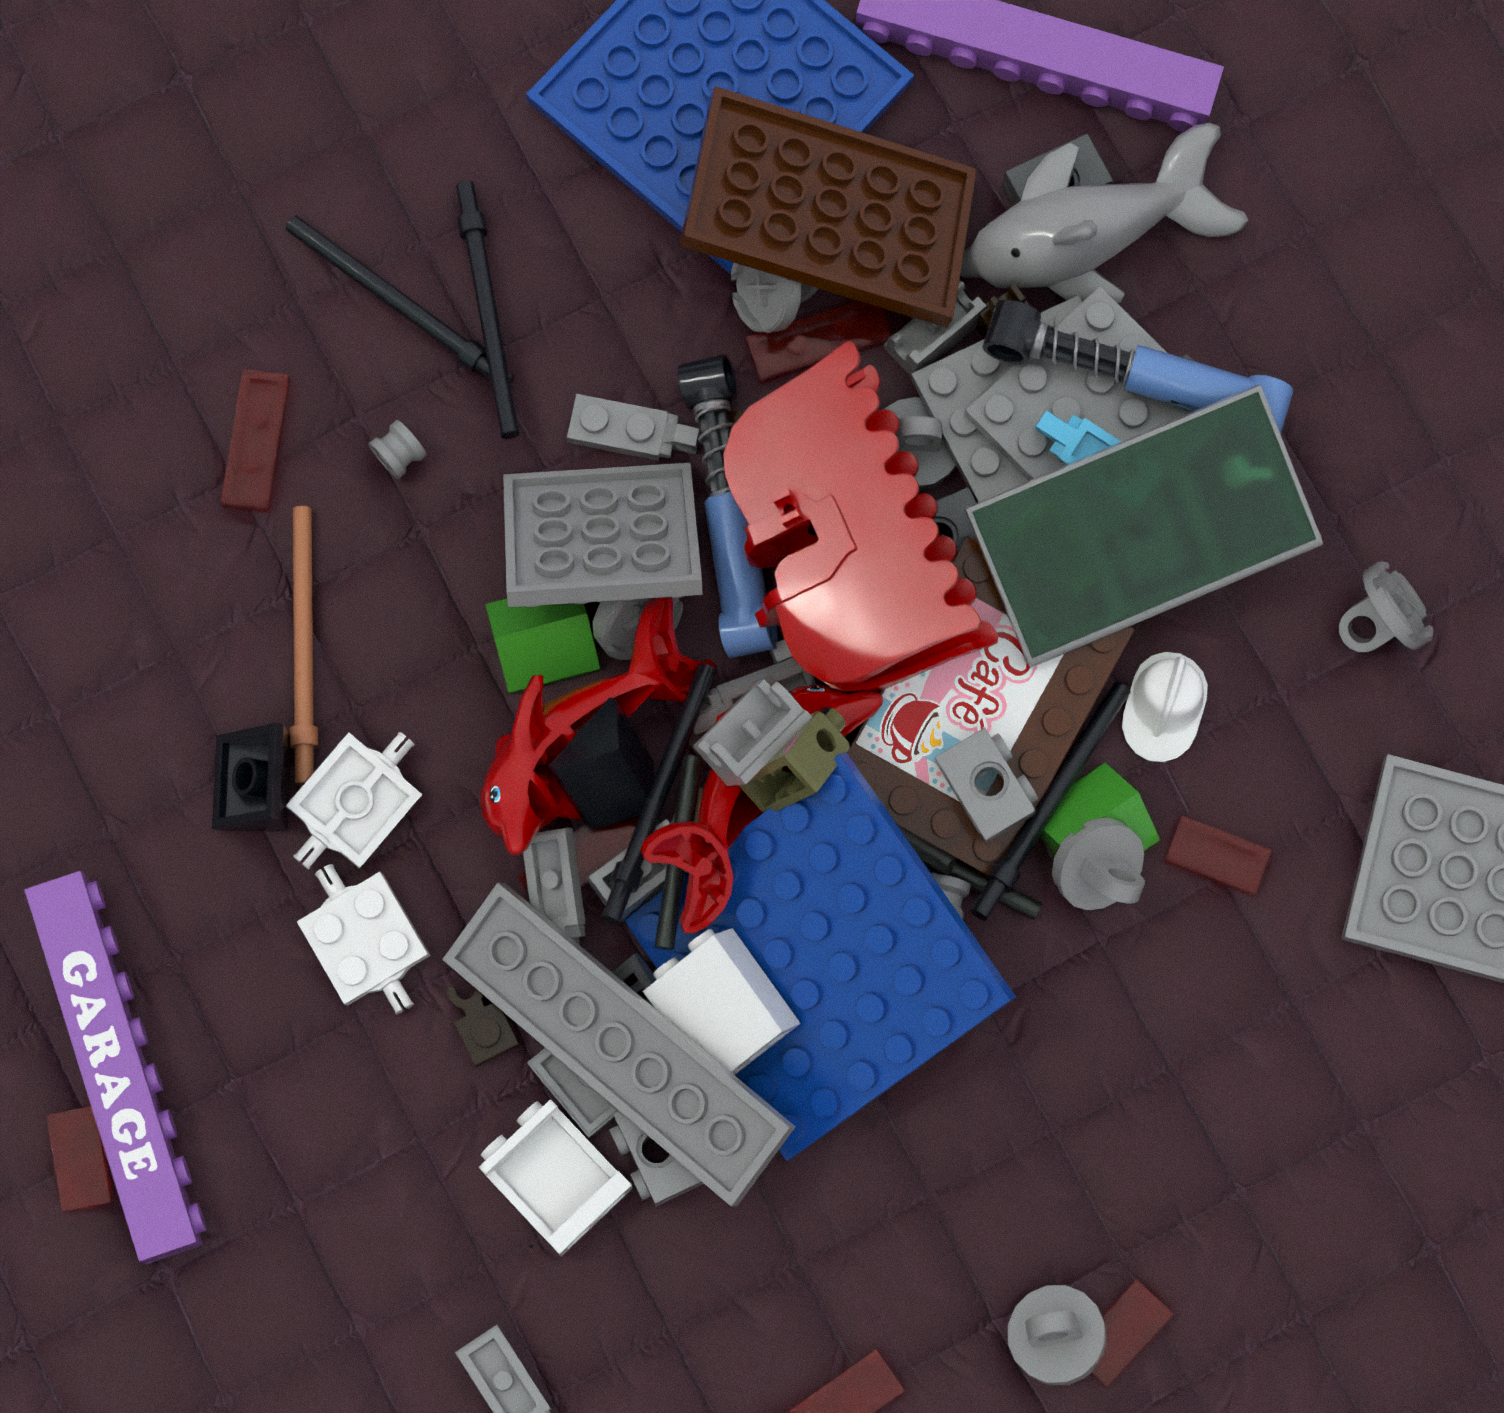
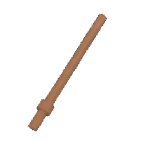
[289,506,318,786]

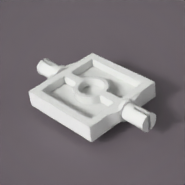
[285,732,422,870]
[297,864,431,1015]

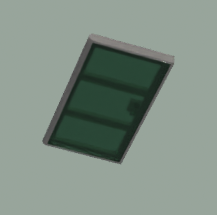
[964,385,1323,668]

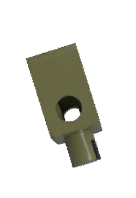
[739,707,850,813]

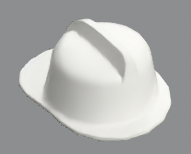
[1122,652,1208,762]

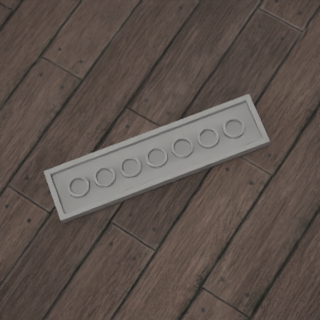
[442,882,796,1207]

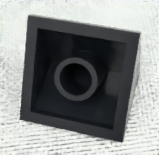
[548,697,654,830]
[212,723,291,832]

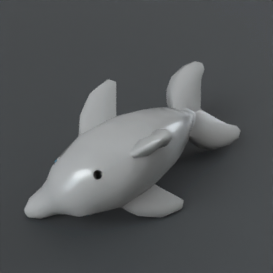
[960,123,1249,303]

